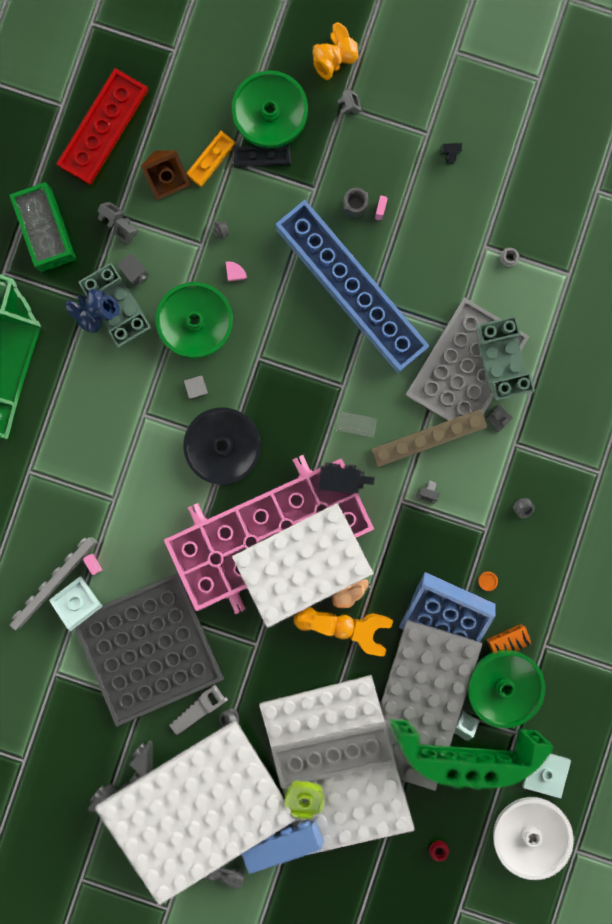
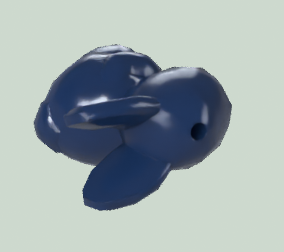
[65,289,120,333]

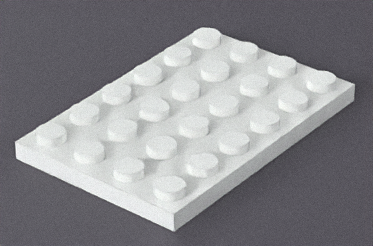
[232,503,373,628]

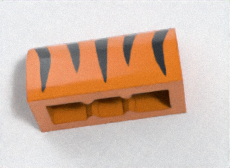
[486,624,531,653]

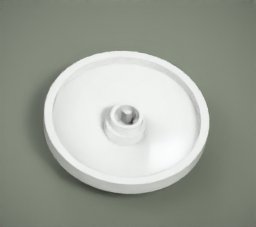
[493,797,573,880]

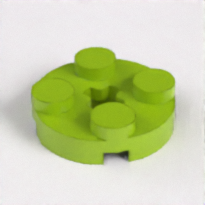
[285,781,325,819]

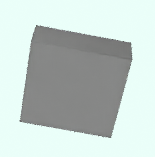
[184,375,208,399]

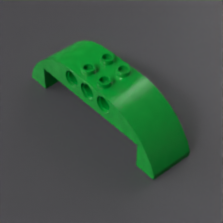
[389,719,553,790]

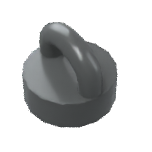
[513,498,535,518]
[219,708,239,728]

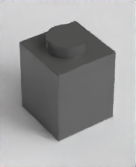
[117,253,149,287]

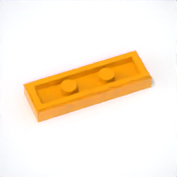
[186,131,236,187]

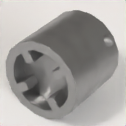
[343,188,368,219]

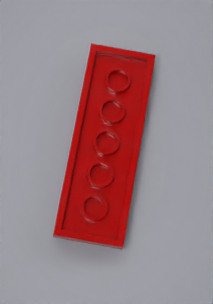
[57,68,148,186]

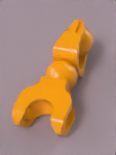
[294,607,393,657]

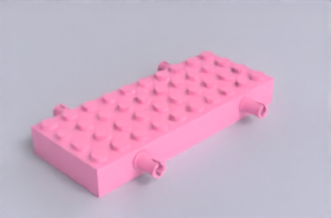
[164,455,374,614]

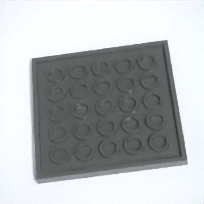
[75,573,224,727]

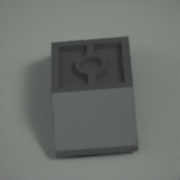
[88,740,153,812]

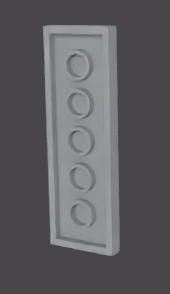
[271,722,396,788]

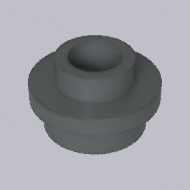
[213,221,229,240]

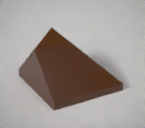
[141,150,191,200]

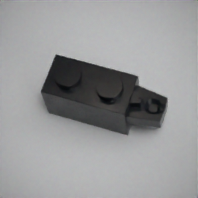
[319,463,375,494]

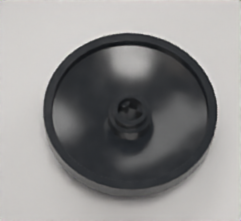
[183,407,261,485]

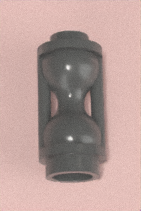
[203,867,245,890]

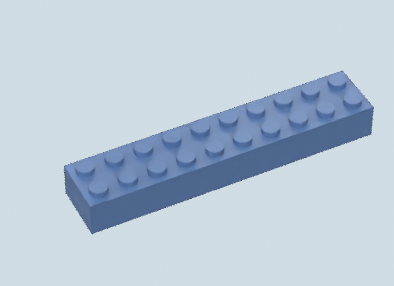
[275,200,429,374]

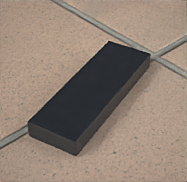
[234,145,291,167]

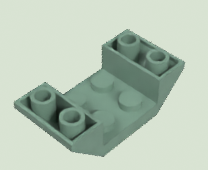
[78,263,151,348]
[477,316,535,401]

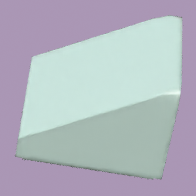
[454,711,480,740]

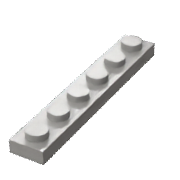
[10,537,98,630]

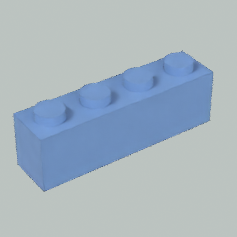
[242,820,324,874]

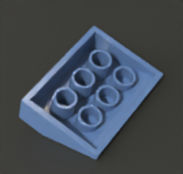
[399,572,495,642]

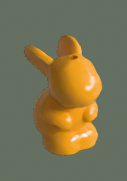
[312,23,359,80]

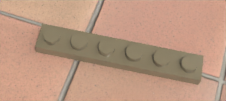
[372,409,487,467]

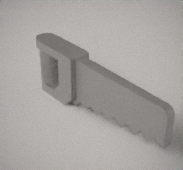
[169,684,228,734]

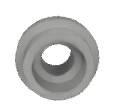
[500,248,519,267]

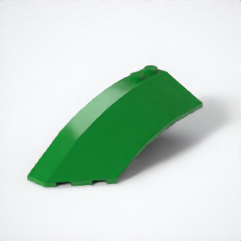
[0,274,41,440]

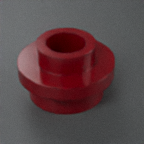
[429,841,449,861]

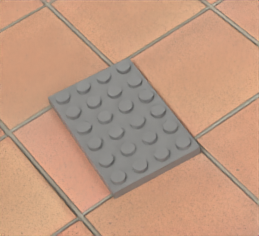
[405,297,530,435]

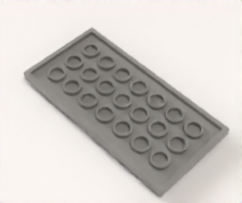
[380,620,482,790]

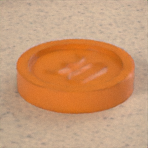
[478,572,498,591]

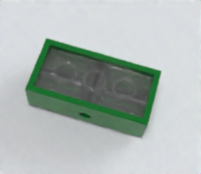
[9,182,76,272]

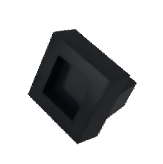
[440,143,462,164]

